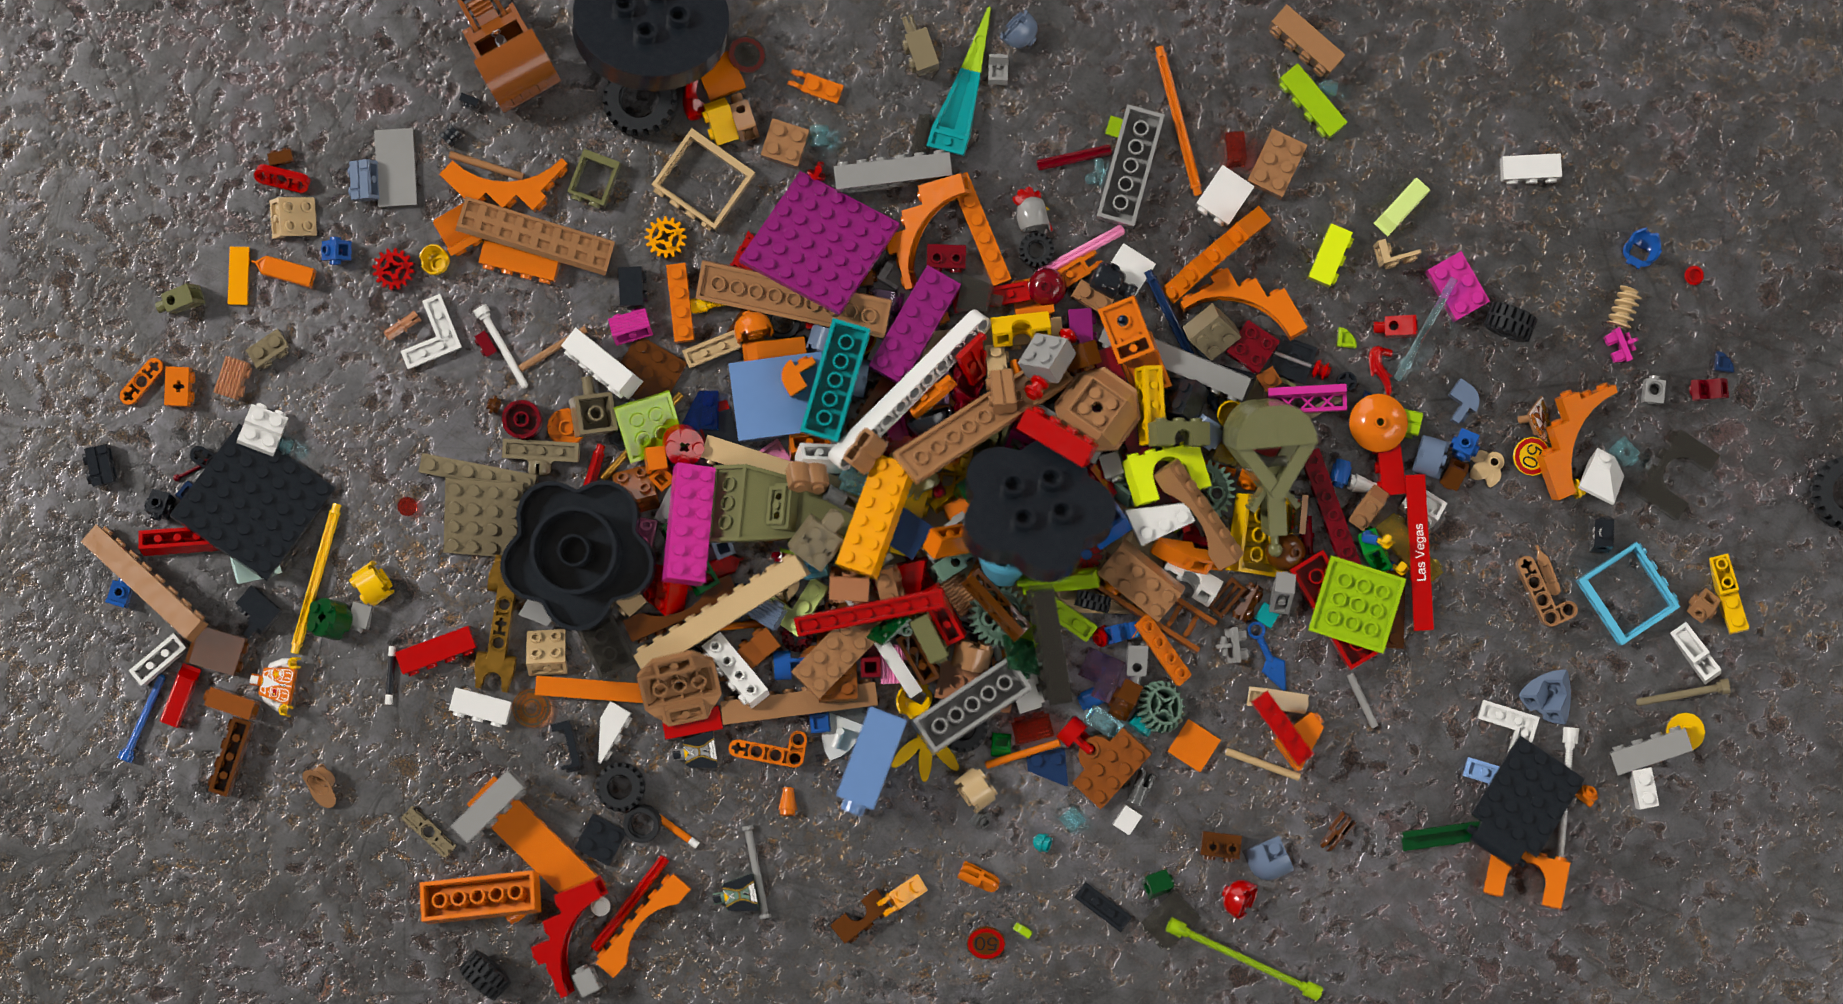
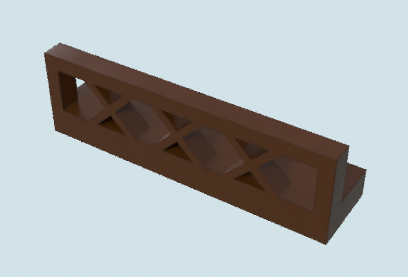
[961,568,1032,642]

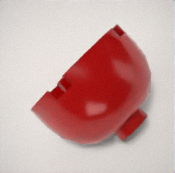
[1222,880,1258,920]

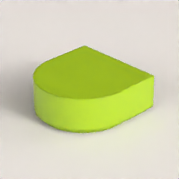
[1013,922,1033,939]

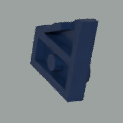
[1026,748,1068,786]

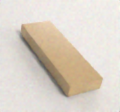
[682,330,742,368]

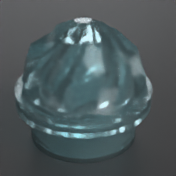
[1319,79,1338,98]

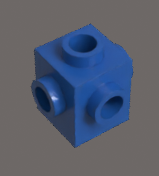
[321,237,352,265]
[1450,428,1480,462]

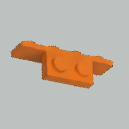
[1134,614,1192,686]

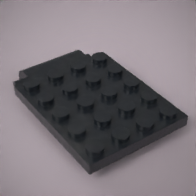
[1466,736,1585,868]

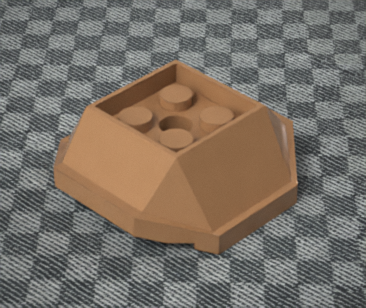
[1054,367,1141,452]
[637,650,722,727]

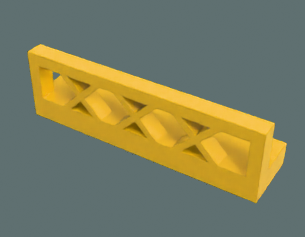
[1134,365,1165,446]

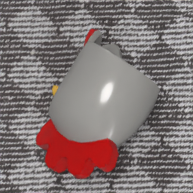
[1013,186,1053,234]

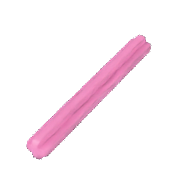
[1038,225,1125,271]

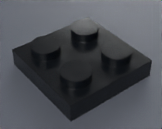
[575,814,626,866]

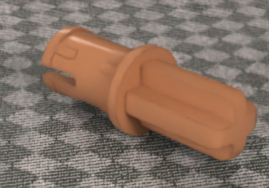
[384,310,421,340]

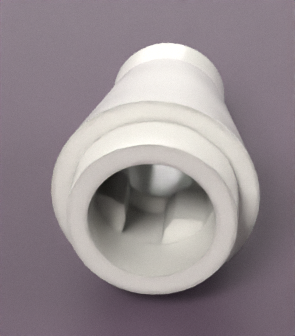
[1346,473,1377,493]

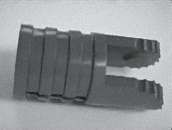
[822,484,859,515]
[1127,769,1156,808]

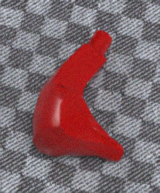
[682,80,706,121]

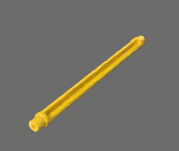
[290,503,341,655]

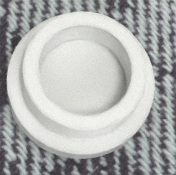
[591,897,610,916]

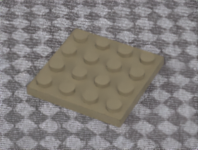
[443,476,524,557]

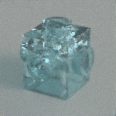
[838,466,869,496]

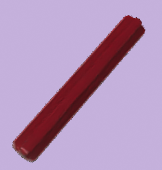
[1036,144,1112,170]

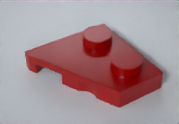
[955,332,987,386]

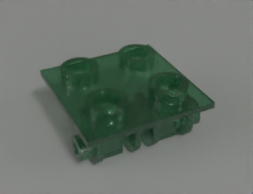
[1002,634,1040,679]

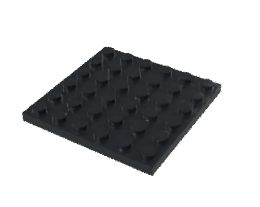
[170,424,335,581]

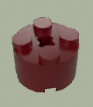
[502,400,543,440]

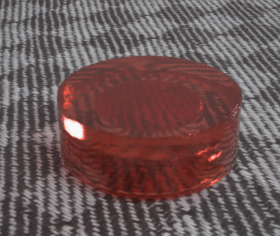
[397,497,418,516]

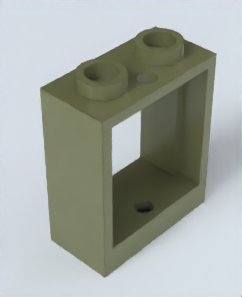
[567,149,621,209]
[909,611,951,664]

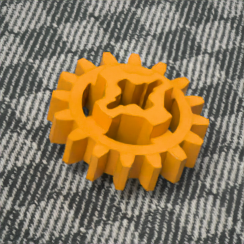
[645,216,687,259]

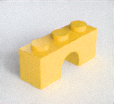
[990,311,1052,348]

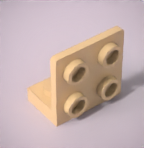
[270,197,317,239]
[1373,239,1421,269]
[526,629,568,676]

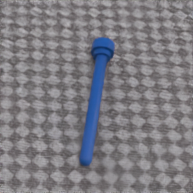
[117,674,165,763]

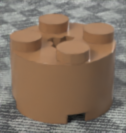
[951,637,994,673]

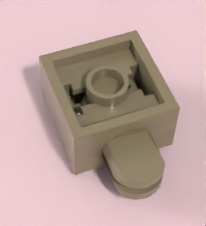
[788,509,844,572]

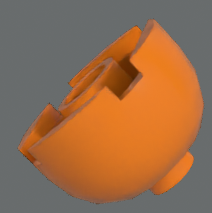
[734,310,774,345]

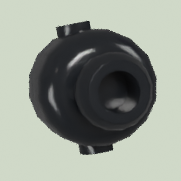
[1089,262,1138,299]

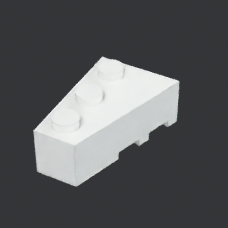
[1123,502,1195,546]

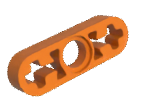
[120,358,164,405]

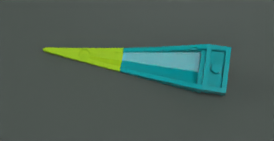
[927,6,991,156]

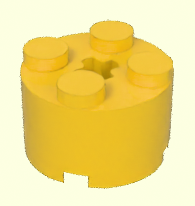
[349,561,394,606]

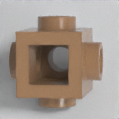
[1687,588,1721,623]

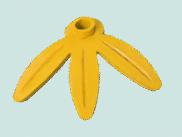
[891,733,959,782]

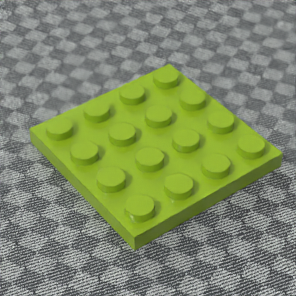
[1308,556,1406,654]

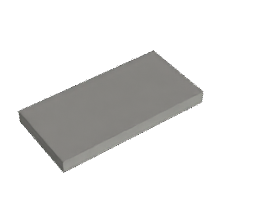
[374,128,418,208]

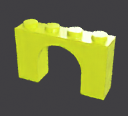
[1122,441,1212,507]

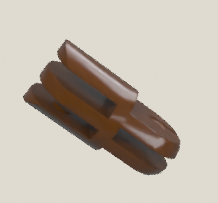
[1320,810,1357,852]

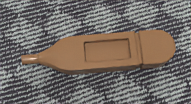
[1536,545,1561,596]

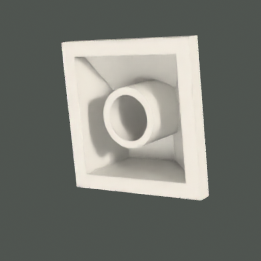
[1578,448,1624,505]

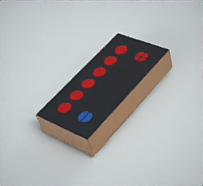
[1288,494,1309,534]

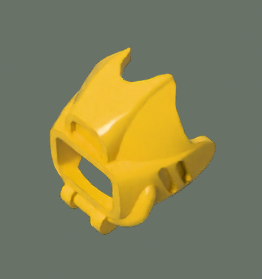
[896,679,933,719]

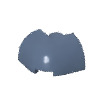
[1242,836,1294,881]

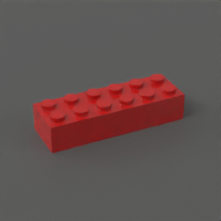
[1288,550,1378,670]

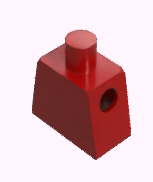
[1374,315,1418,338]

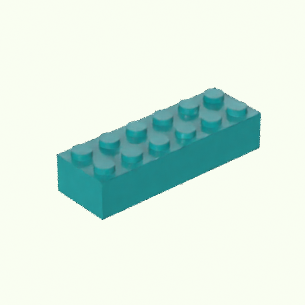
[800,318,871,443]

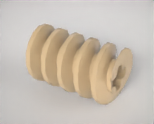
[1607,285,1642,328]

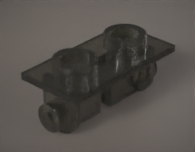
[910,114,936,155]

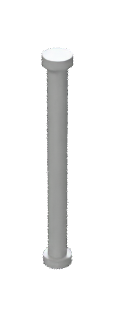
[742,825,771,919]

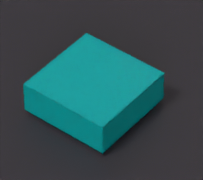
[1254,602,1280,629]

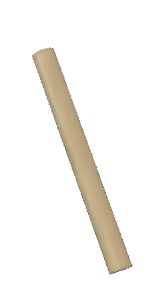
[1225,748,1301,781]

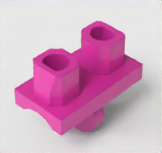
[1604,327,1639,363]

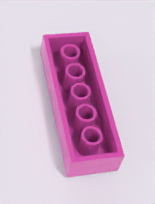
[662,463,716,586]

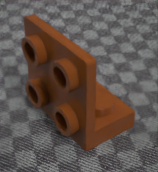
[612,465,660,513]

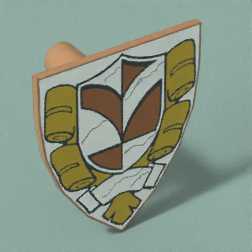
[1518,396,1551,444]

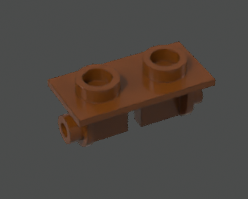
[1232,582,1264,624]

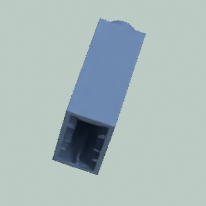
[728,352,822,443]
[836,706,907,816]

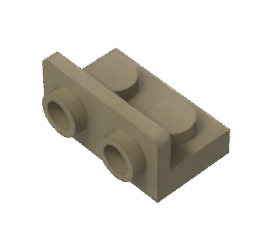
[245,328,291,370]

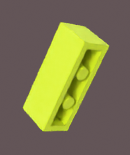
[1307,223,1354,288]

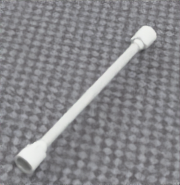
[1556,727,1579,895]

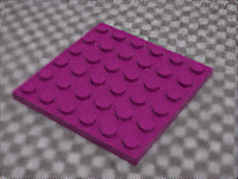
[739,171,900,315]

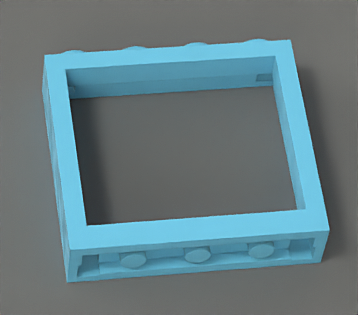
[1576,542,1680,646]

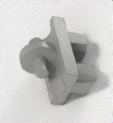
[1216,627,1249,663]

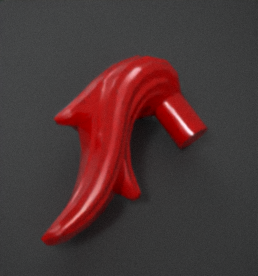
[1369,346,1393,396]

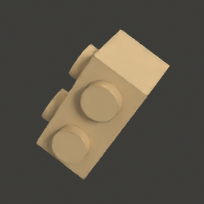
[984,345,1011,378]

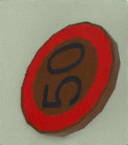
[967,926,1006,960]

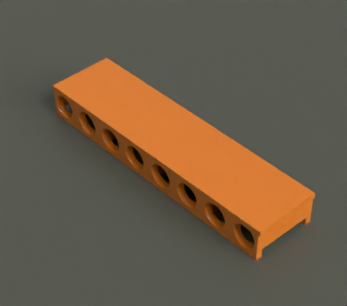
[467,776,607,893]

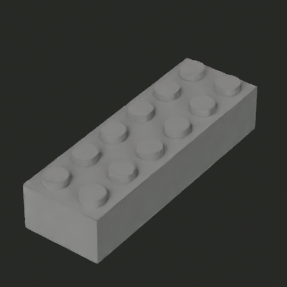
[1096,104,1165,229]
[834,150,952,194]
[911,656,1032,755]

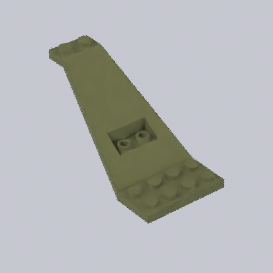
[709,464,860,543]

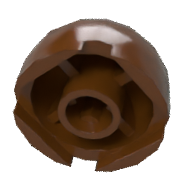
[1266,533,1305,571]

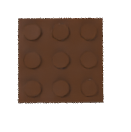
[621,338,688,400]

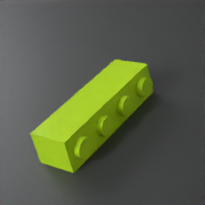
[1278,63,1347,139]

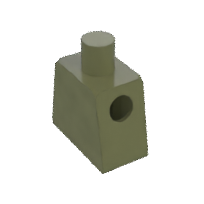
[155,283,206,314]

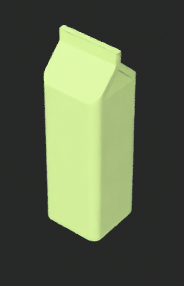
[1373,178,1431,237]

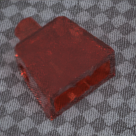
[1222,130,1247,168]

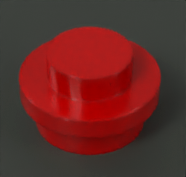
[1684,266,1704,285]

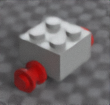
[1018,328,1077,400]

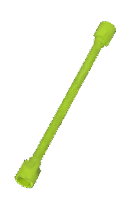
[1166,917,1323,1001]

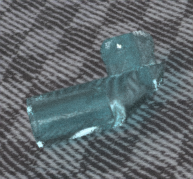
[1085,158,1104,185]

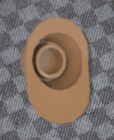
[302,764,336,808]

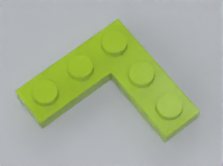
[1017,593,1098,651]

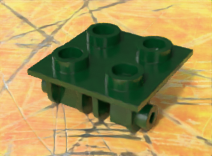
[866,616,912,646]

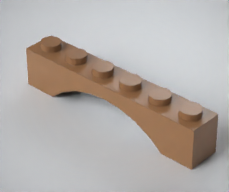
[1153,459,1244,571]

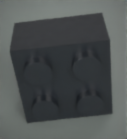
[1164,377,1210,421]

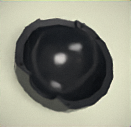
[906,405,954,436]

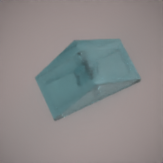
[1083,705,1124,740]

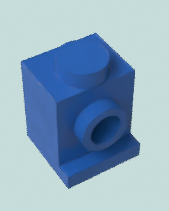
[105,578,133,608]

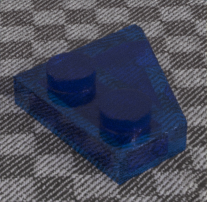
[682,391,719,430]

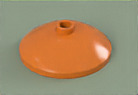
[1349,394,1408,452]

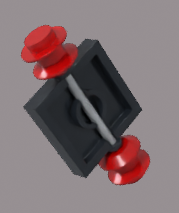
[1269,335,1331,385]

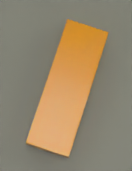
[228,246,250,305]

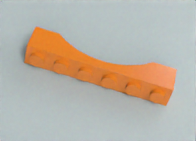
[956,172,1011,287]
[596,873,692,978]

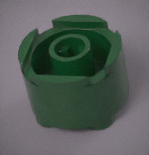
[307,598,353,640]

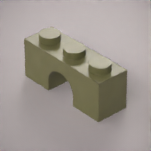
[1148,418,1210,447]

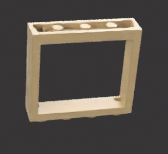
[652,128,756,231]

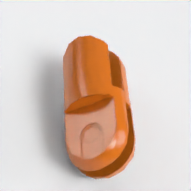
[957,861,1000,892]

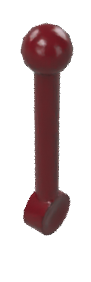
[173,459,208,482]

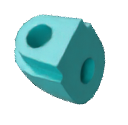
[1127,710,1151,737]

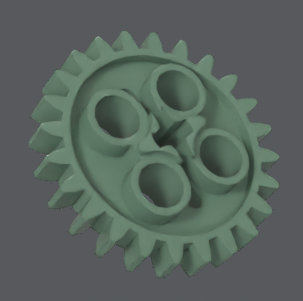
[1190,459,1236,521]
[968,585,1028,647]

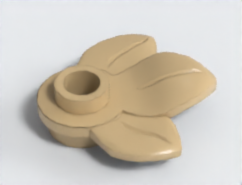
[1470,450,1505,487]

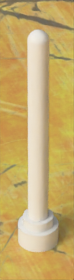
[473,304,528,389]

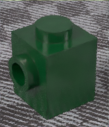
[1141,869,1174,900]

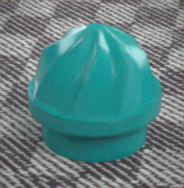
[1033,833,1053,852]

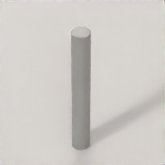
[1347,673,1379,728]

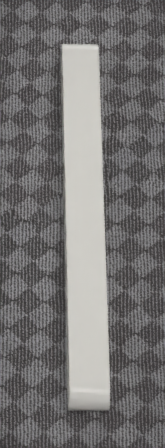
[828,310,991,471]

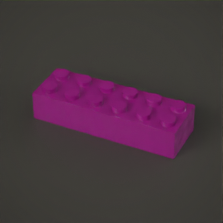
[869,265,961,384]

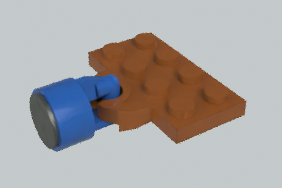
[772,630,858,703]

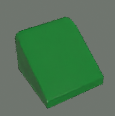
[991,733,1011,757]

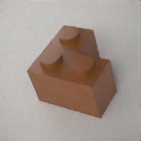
[737,627,782,669]

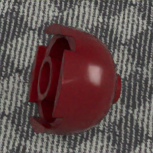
[1028,268,1067,306]

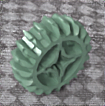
[1135,680,1186,733]

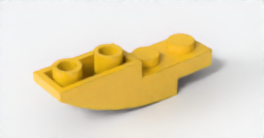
[1709,553,1749,635]

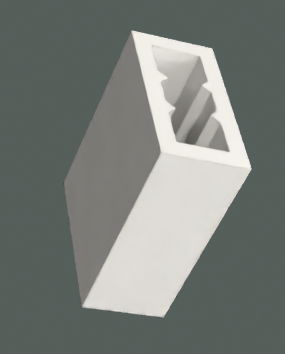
[1195,165,1255,227]

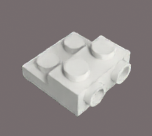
[237,403,288,456]

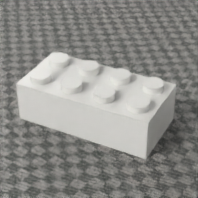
[561,327,643,399]

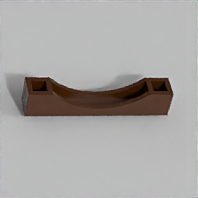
[623,574,737,644]

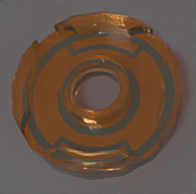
[512,689,551,727]

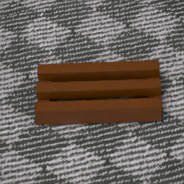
[1208,577,1247,619]

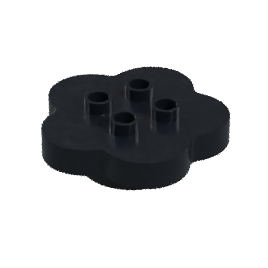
[962,441,1116,583]
[500,480,657,631]

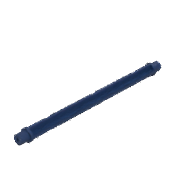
[1144,269,1219,411]

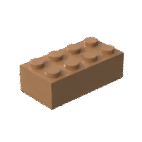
[1268,4,1345,78]
[1097,538,1185,622]

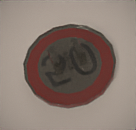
[728,36,766,73]

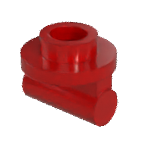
[807,161,826,181]
[1092,625,1108,647]

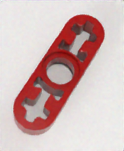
[254,164,311,193]

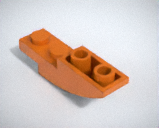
[1150,537,1223,575]

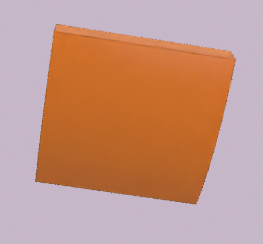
[701,50,746,102]

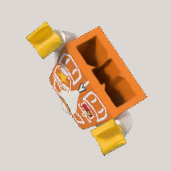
[250,657,301,717]

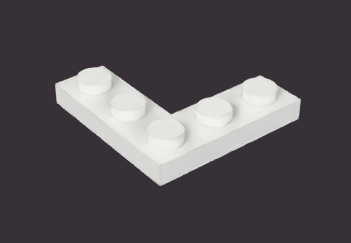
[401,294,462,370]
[1477,700,1540,752]

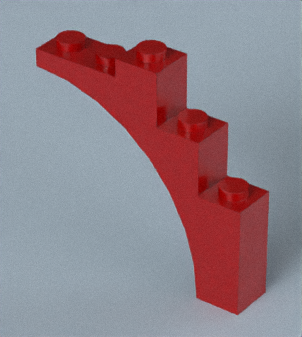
[531,875,609,998]

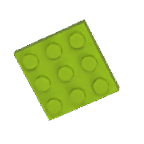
[613,390,686,464]

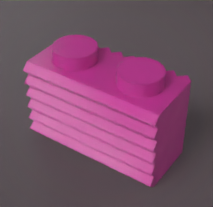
[608,308,653,346]

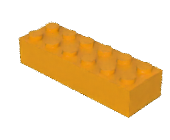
[836,455,913,580]

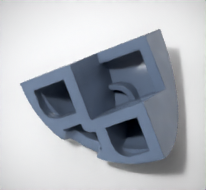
[1519,669,1571,725]

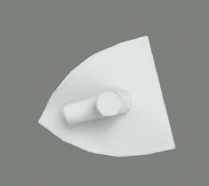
[822,713,863,761]

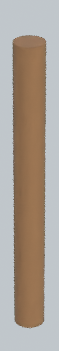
[449,151,525,180]
[518,326,588,372]

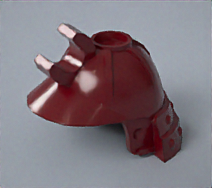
[949,364,986,412]

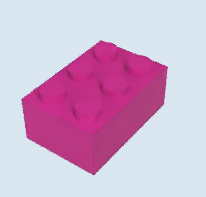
[1425,251,1490,323]

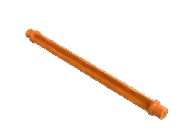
[1155,46,1203,196]

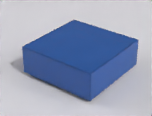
[809,712,831,734]

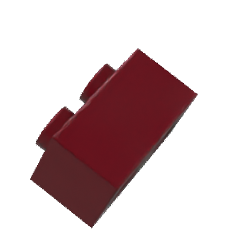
[474,330,498,358]

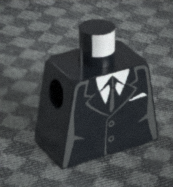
[1589,515,1614,553]

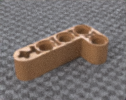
[1515,556,1578,627]

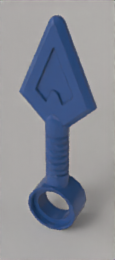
[1247,621,1287,691]

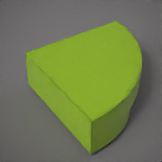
[1337,327,1357,348]

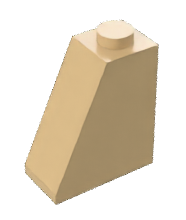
[1247,686,1309,714]

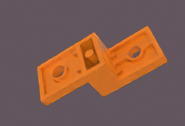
[1098,295,1172,389]

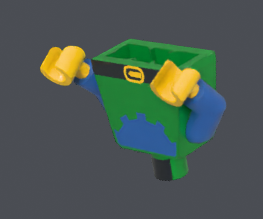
[1358,526,1409,576]

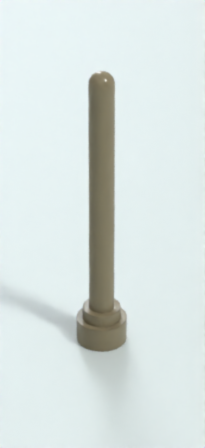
[1636,678,1731,706]

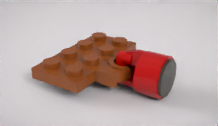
[1056,715,1153,809]

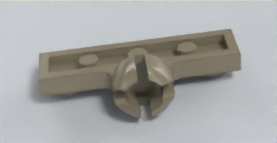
[502,438,581,476]

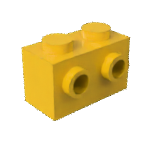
[702,98,739,146]

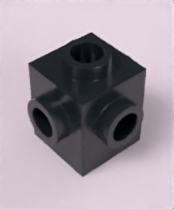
[144,489,176,521]

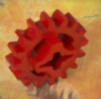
[372,248,415,291]

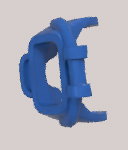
[1623,227,1662,270]

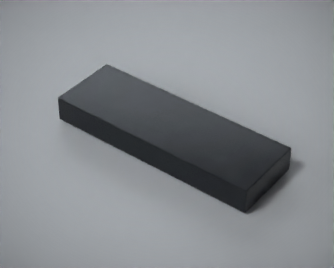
[1074,882,1132,932]

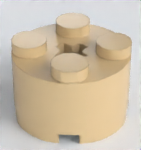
[953,768,998,813]

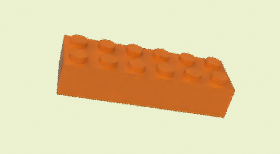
[420,870,541,924]

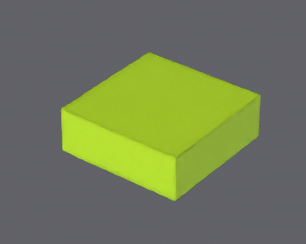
[1105,116,1123,138]

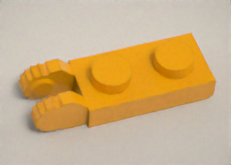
[877,874,928,917]

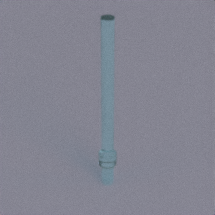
[1394,277,1458,381]

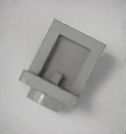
[988,54,1008,85]

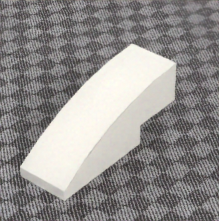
[1670,622,1721,685]

